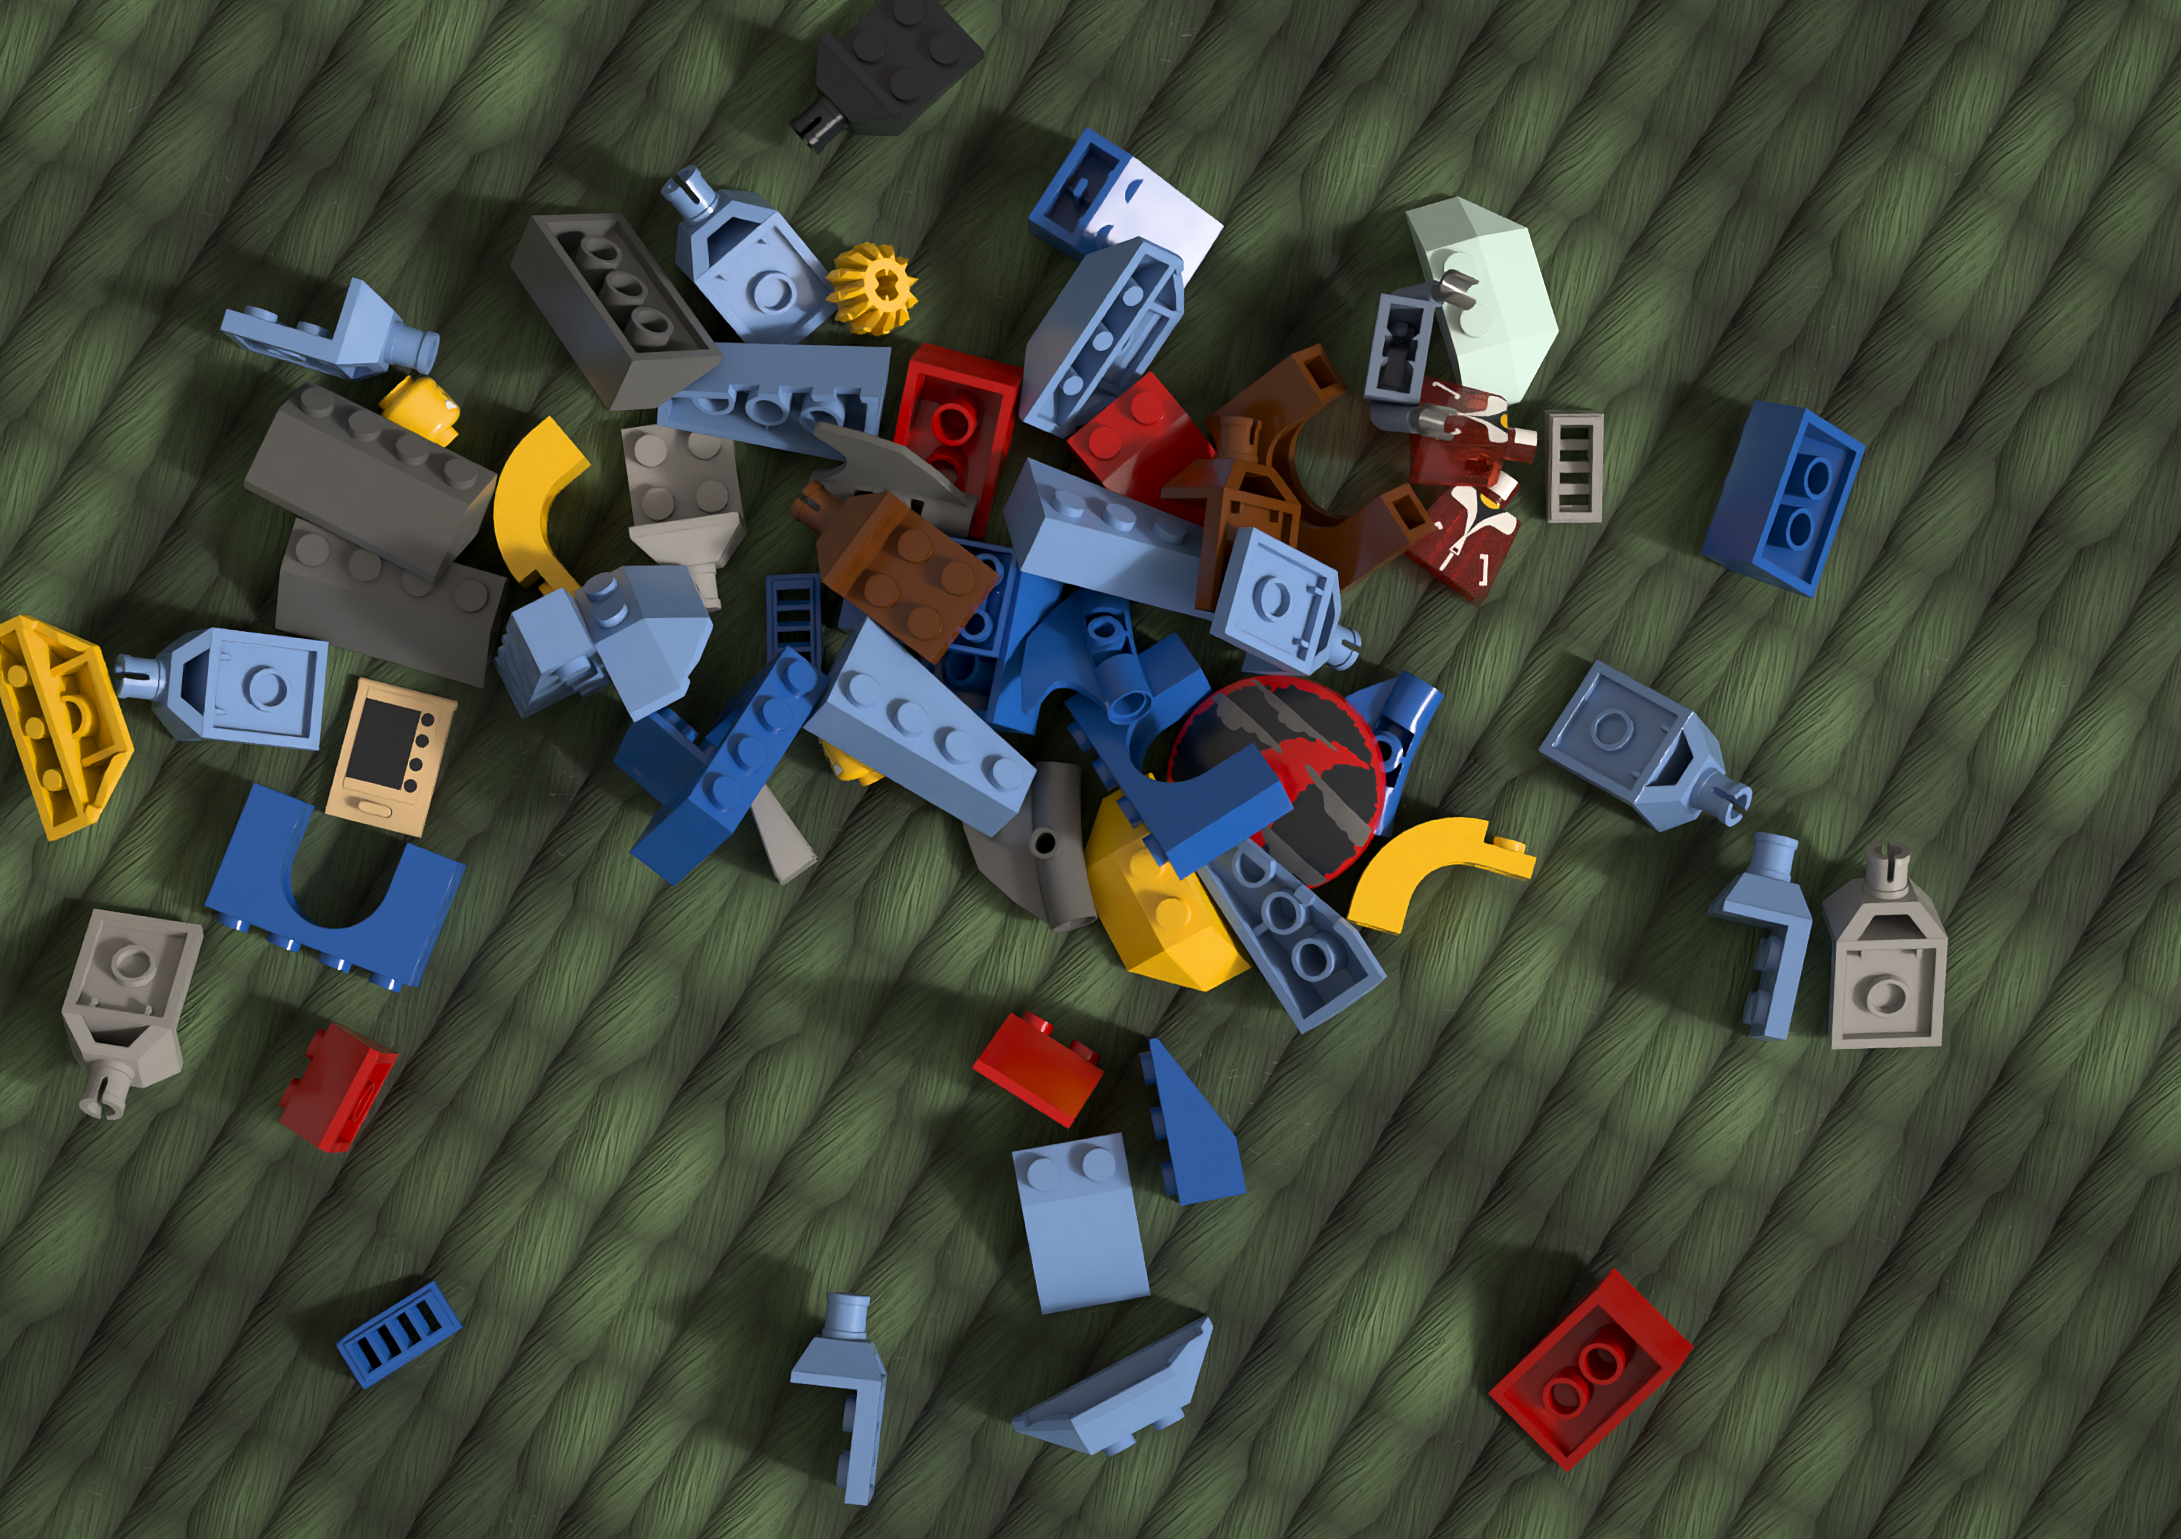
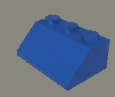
[1701,400,1866,598]
[920,565,1064,735]

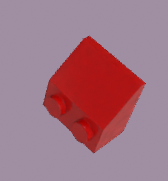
[279,1023,399,1153]

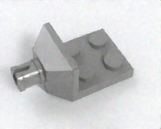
[621,424,747,613]
[1821,841,1948,1050]
[61,908,204,1120]

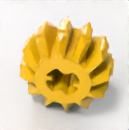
[824,242,919,336]

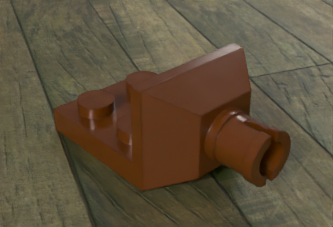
[1160,416,1301,613]
[790,480,1002,665]

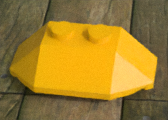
[0,614,134,841]
[1084,772,1254,992]

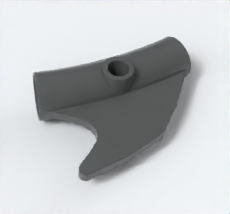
[807,422,979,540]
[962,762,1098,933]

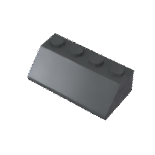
[510,213,723,411]
[243,379,497,583]
[275,517,516,689]

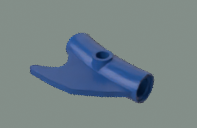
[1021,587,1154,725]
[1345,670,1444,838]

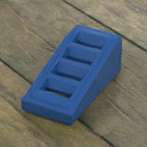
[766,573,825,674]
[335,1281,464,1389]

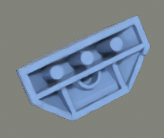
[1019,236,1184,439]
[574,565,714,722]
[1011,1314,1213,1458]

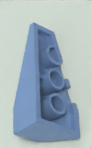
[1196,838,1387,1034]

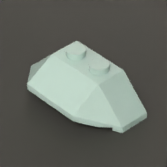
[1405,196,1559,418]

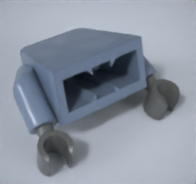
[1361,269,1479,441]

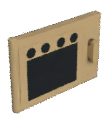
[324,677,458,838]

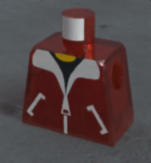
[1410,376,1537,487]
[1402,468,1522,607]

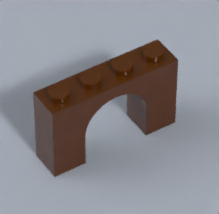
[1204,343,1437,595]

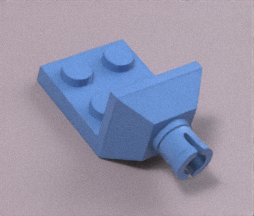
[661,165,839,345]
[220,277,440,383]
[1209,527,1361,676]
[112,627,329,751]
[1538,660,1752,832]
[1707,832,1813,1042]
[790,1292,887,1506]

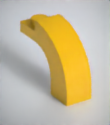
[493,416,591,599]
[1345,817,1536,936]

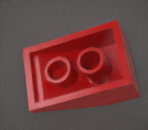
[893,342,1024,539]
[1067,371,1216,527]
[972,1010,1105,1129]
[1488,1268,1694,1472]

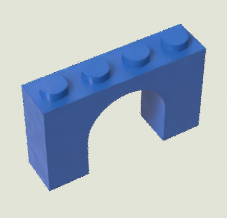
[1064,632,1294,880]
[629,645,831,886]
[204,783,467,993]

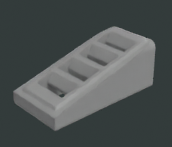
[1544,410,1604,523]
[750,784,818,885]

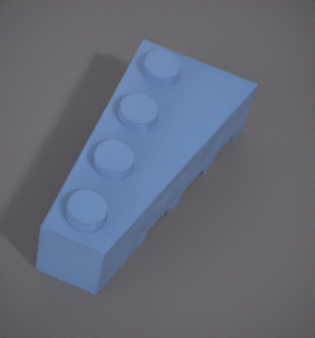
[657,342,891,462]
[1003,458,1215,621]
[493,587,611,719]
[802,616,1037,838]

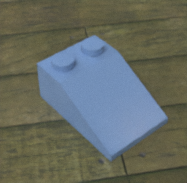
[1012,1132,1150,1315]

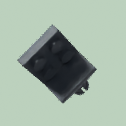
[789,0,985,155]

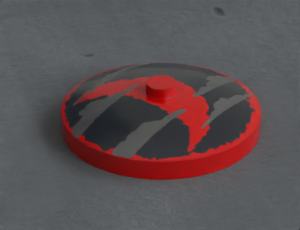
[1167,675,1386,889]

